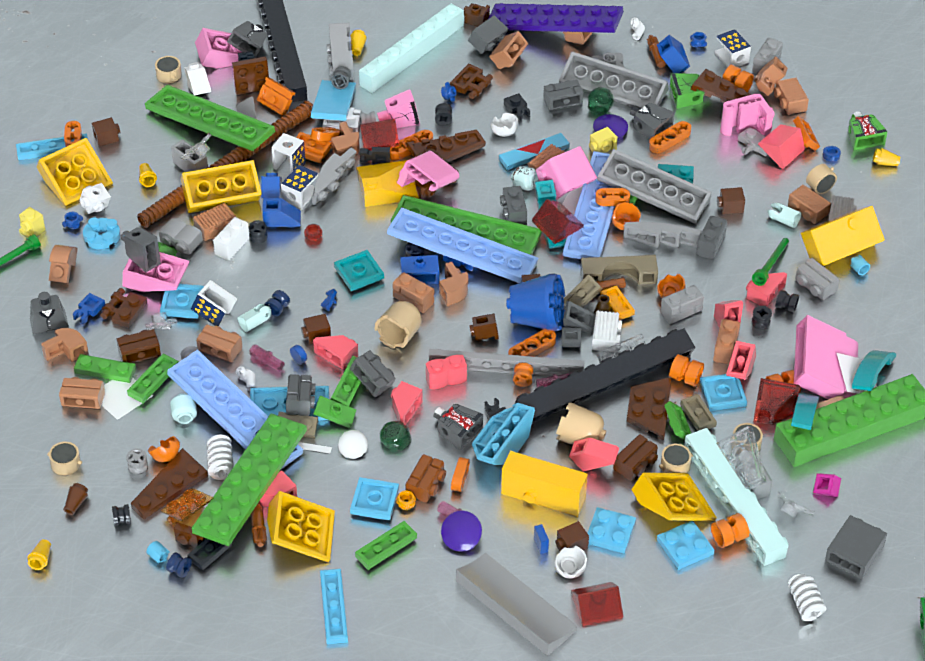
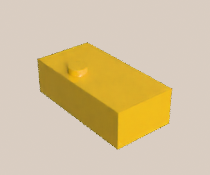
[181,160,262,213]
[801,206,885,266]
[501,451,588,517]

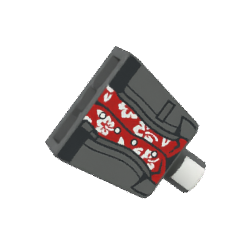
[433,404,483,450]

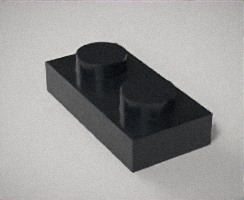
[187,538,232,571]

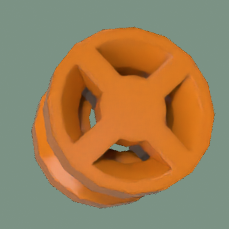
[513,363,533,387]

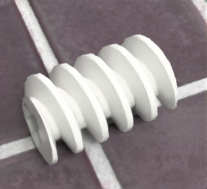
[206,434,233,480]
[788,574,826,621]

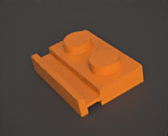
[257,77,295,116]
[288,132,332,163]

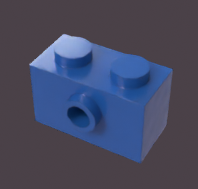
[400,255,440,285]

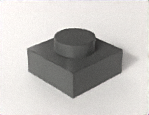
[562,327,581,347]

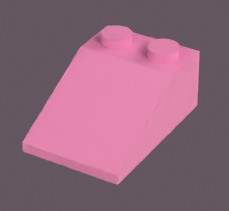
[195,28,242,69]
[122,252,189,292]

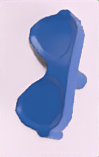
[321,289,337,311]

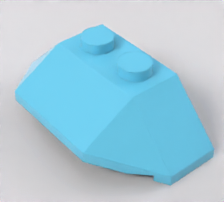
[472,403,535,465]

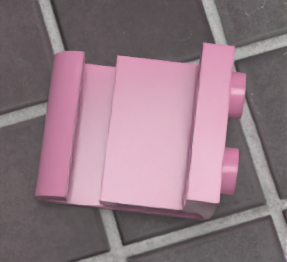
[720,94,774,136]
[535,146,597,200]
[397,151,459,191]

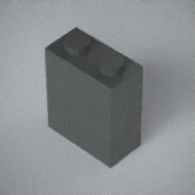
[825,515,887,579]

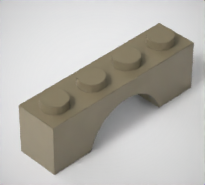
[580,255,658,285]

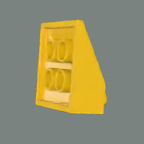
[36,138,113,207]
[356,160,419,207]
[631,473,717,521]
[267,491,335,562]

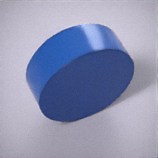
[823,146,841,162]
[290,345,307,365]

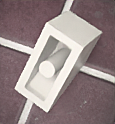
[184,63,211,95]

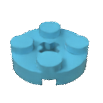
[83,217,121,250]

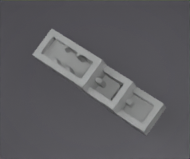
[624,222,702,248]

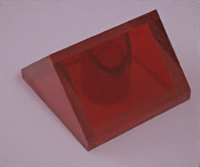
[360,119,400,150]
[532,199,584,244]
[571,582,623,626]

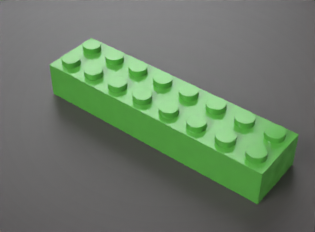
[774,374,925,467]

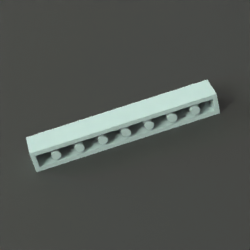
[359,3,464,93]
[684,428,788,566]

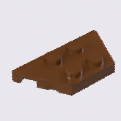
[626,377,671,440]

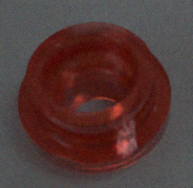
[304,224,323,241]

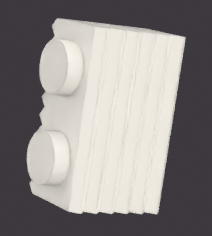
[213,217,249,261]
[592,310,622,352]

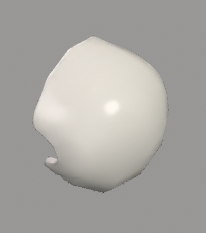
[490,113,518,137]
[338,429,368,459]
[554,546,587,579]

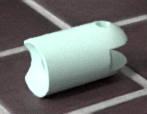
[768,203,801,228]
[237,304,272,332]

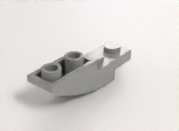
[312,147,357,205]

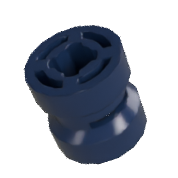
[264,290,290,316]

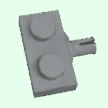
[738,127,768,157]

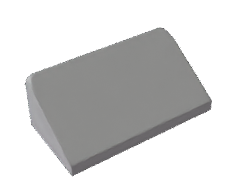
[236,96,256,119]

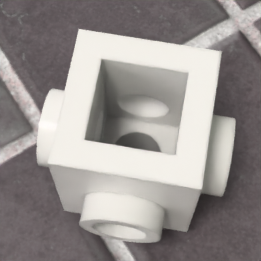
[80,183,111,214]

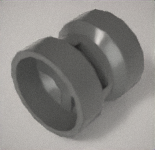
[331,66,351,89]

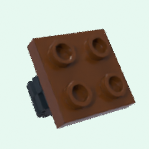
[232,51,269,95]

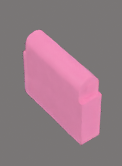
[794,315,858,399]

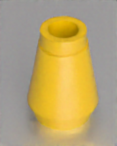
[350,30,367,56]
[872,148,900,167]
[139,163,157,187]
[27,539,51,570]

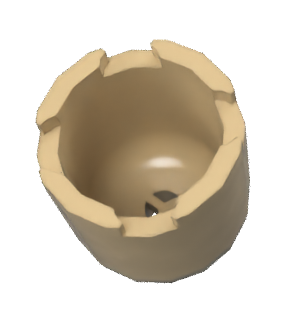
[374,301,422,349]
[556,402,607,445]

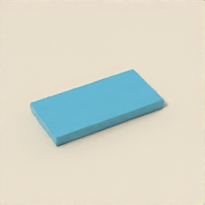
[311,80,356,121]
[250,386,329,421]

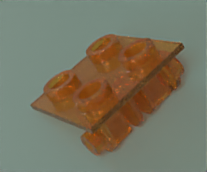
[160,488,214,525]

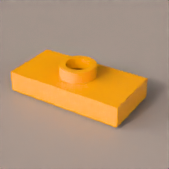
[600,285,635,320]

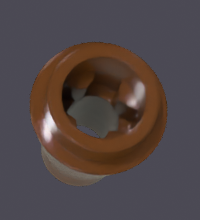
[63,483,88,515]

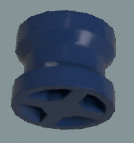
[166,552,192,578]

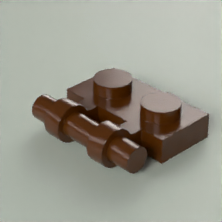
[450,63,493,99]
[100,288,147,328]

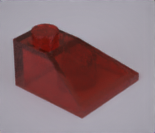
[753,378,800,425]

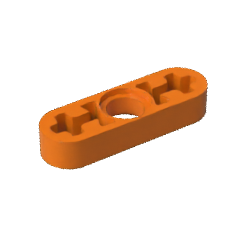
[649,121,691,154]
[388,130,433,161]
[508,329,556,357]

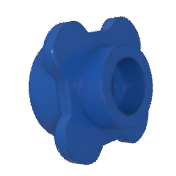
[690,32,707,47]
[441,82,456,102]
[62,211,83,229]

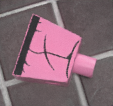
[377,89,420,129]

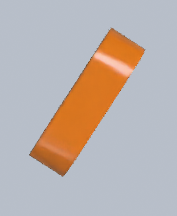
[64,121,82,147]
[310,127,340,141]
[595,188,630,206]
[451,457,470,492]

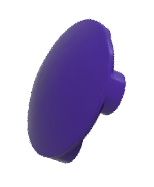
[593,114,628,141]
[441,511,482,552]

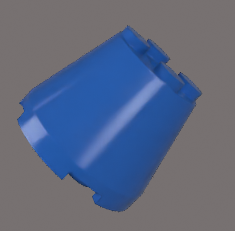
[506,273,566,331]

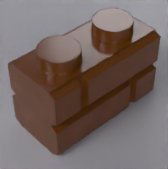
[116,329,161,363]
[613,434,658,481]

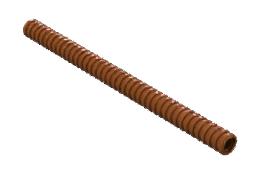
[137,100,313,228]

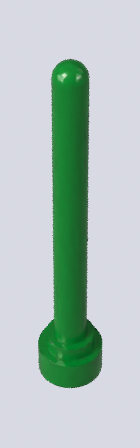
[0,234,41,266]
[752,238,789,286]

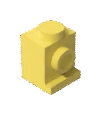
[589,127,618,153]
[19,206,45,237]

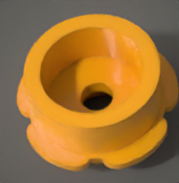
[396,490,416,509]

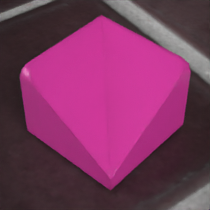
[813,473,841,498]

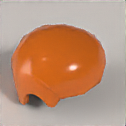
[612,202,641,231]
[657,274,686,298]
[148,436,180,463]

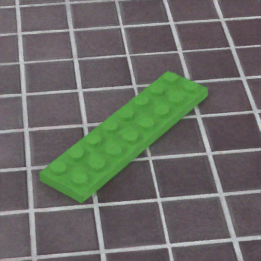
[145,85,275,151]
[391,195,542,255]
[192,413,307,546]

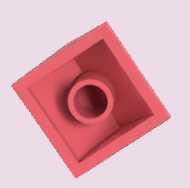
[758,124,805,170]

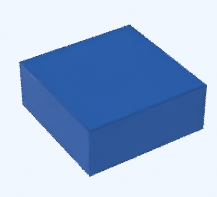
[534,524,549,554]

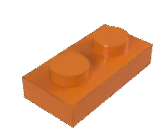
[793,116,820,151]

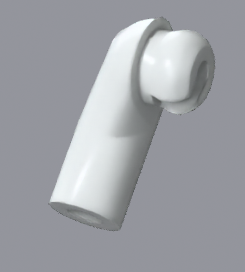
[630,17,645,40]
[236,366,256,391]

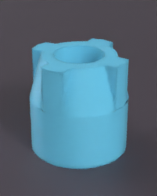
[850,255,870,275]
[146,541,170,564]

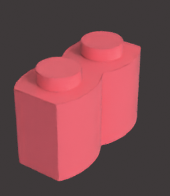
[426,355,467,389]

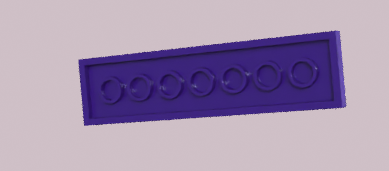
[488,3,624,33]

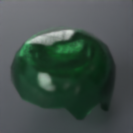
[587,87,614,116]
[379,421,412,451]

